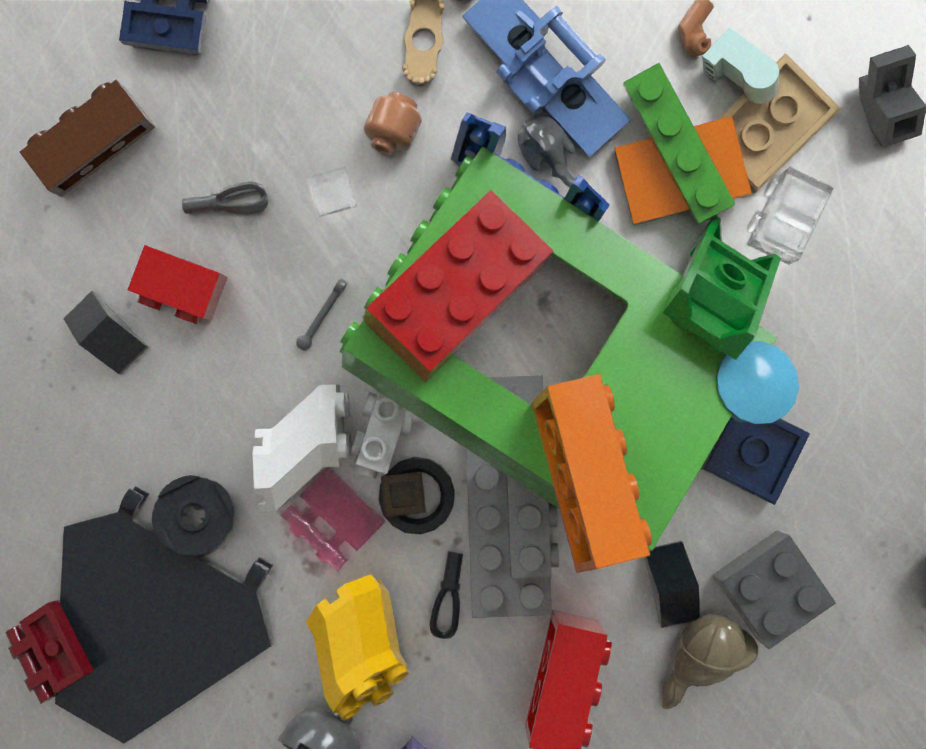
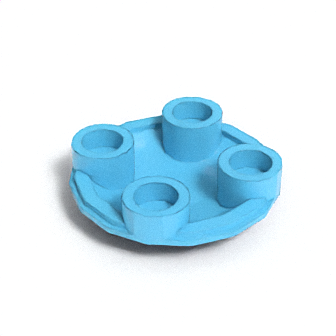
[717,341,799,424]

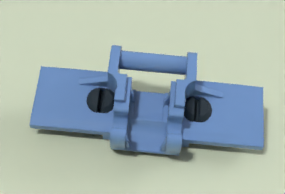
[462,0,631,158]

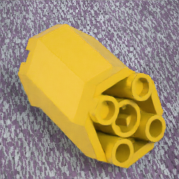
[306,574,409,721]

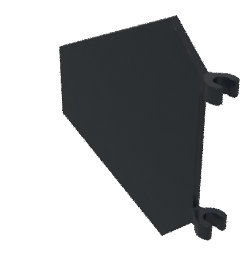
[55,486,273,744]

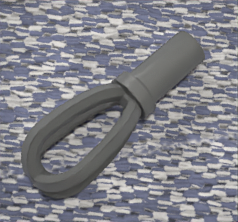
[182,181,269,214]

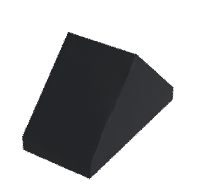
[63,291,149,375]
[644,541,700,628]

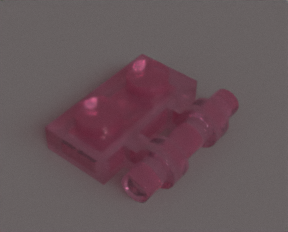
[281,467,385,571]

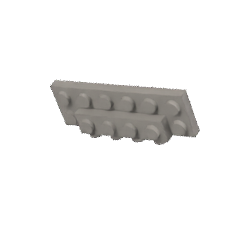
[466,375,559,618]

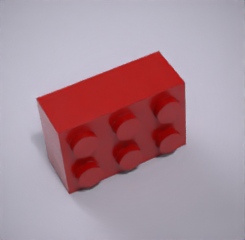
[525,609,612,749]

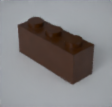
[19,79,155,197]

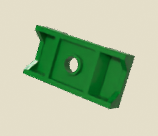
[663,216,781,360]

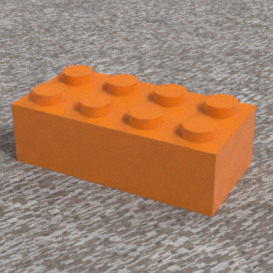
[531,374,652,573]

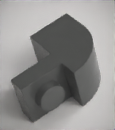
[859,45,926,147]

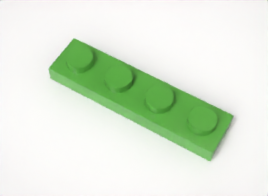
[623,63,735,225]

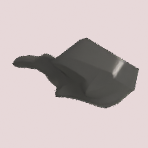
[518,115,575,187]

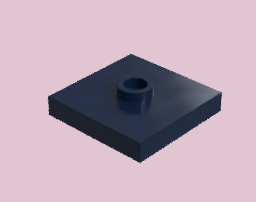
[701,417,810,505]

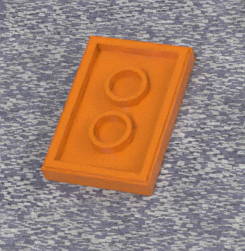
[614,116,752,226]

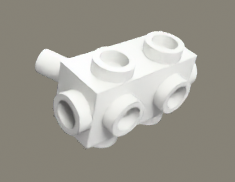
[350,391,425,479]

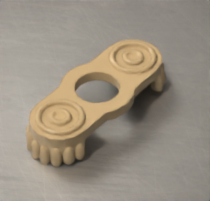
[402,0,445,85]

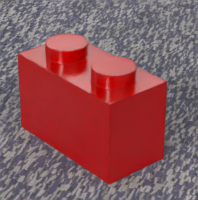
[127,245,228,324]

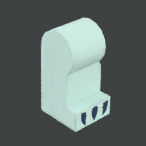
[702,27,779,103]

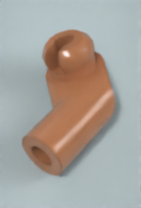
[678,0,714,57]

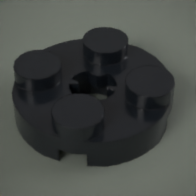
[151,475,235,557]

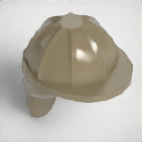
[662,613,758,709]

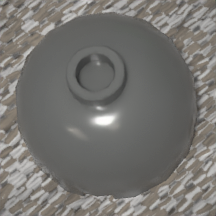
[278,708,361,749]

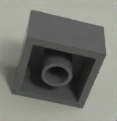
[713,530,836,649]

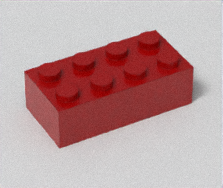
[364,190,554,382]

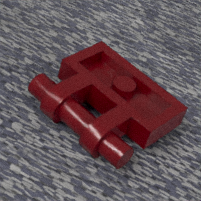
[5,600,94,704]

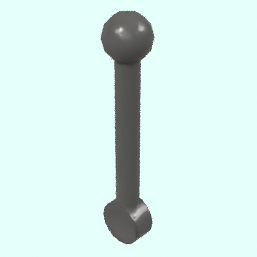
[296,278,348,351]

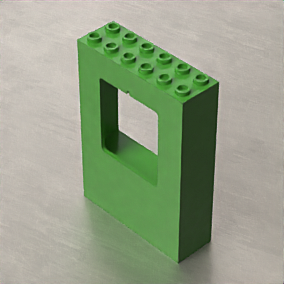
[340,146,778,551]

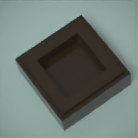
[381,471,426,517]

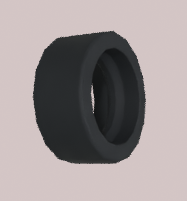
[378,457,455,535]

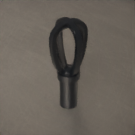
[430,551,463,639]

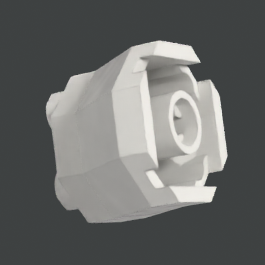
[253,384,352,512]

